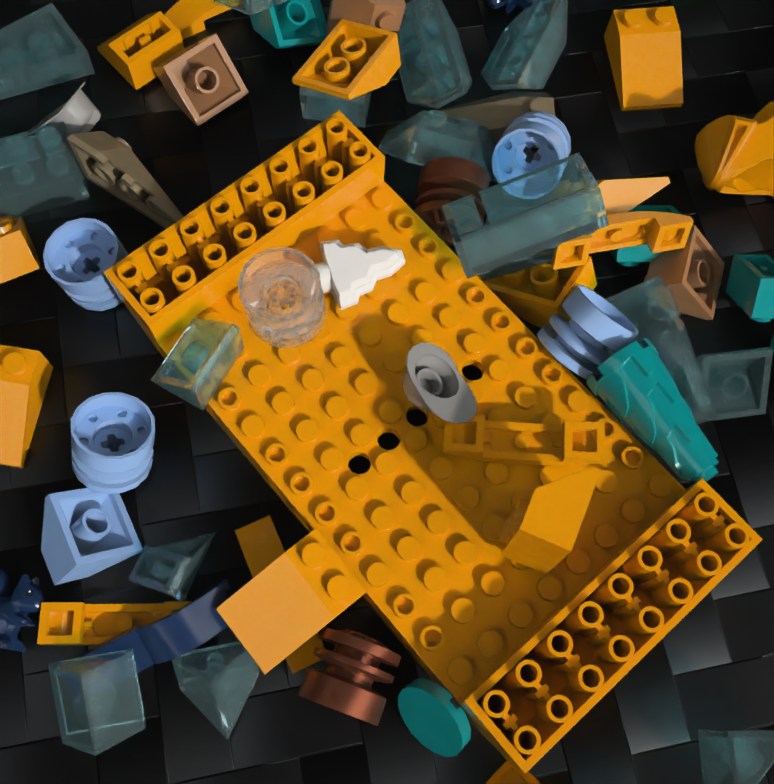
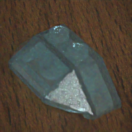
[398,0,472,109]
[481,0,568,90]
[379,110,499,184]

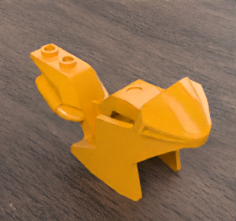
[694,101,774,198]

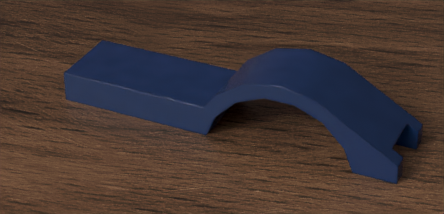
[61,578,230,703]

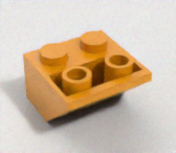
[97,11,184,90]
[0,215,40,284]

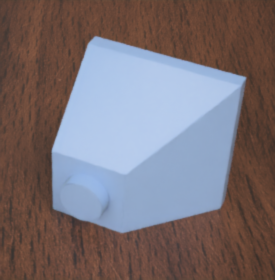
[41,488,143,585]

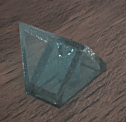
[128,532,216,602]
[172,641,259,740]

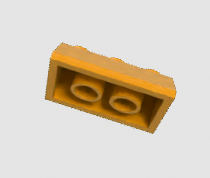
[498,466,601,575]

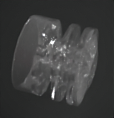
[238,247,326,348]

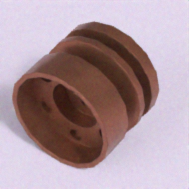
[414,157,490,245]
[298,627,401,726]

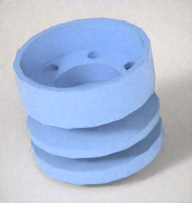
[492,111,571,198]
[43,218,129,311]
[537,284,638,380]
[71,392,155,494]

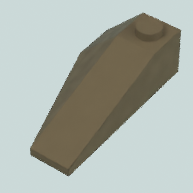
[422,91,555,148]
[67,131,184,229]

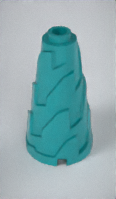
[586,338,719,483]

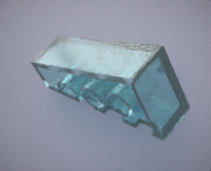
[0,3,94,100]

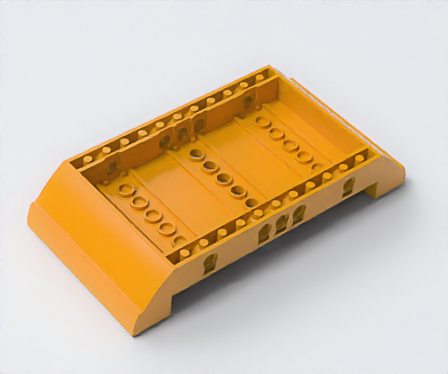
[104,110,763,774]

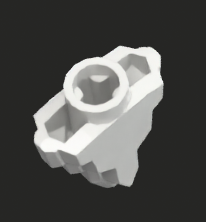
[314,239,405,310]

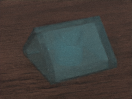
[299,86,372,128]
[151,318,244,410]
[683,347,773,422]
[48,648,146,756]
[697,729,774,784]

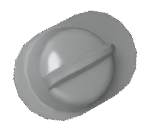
[27,82,101,139]
[402,343,477,424]

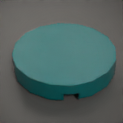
[398,678,471,757]

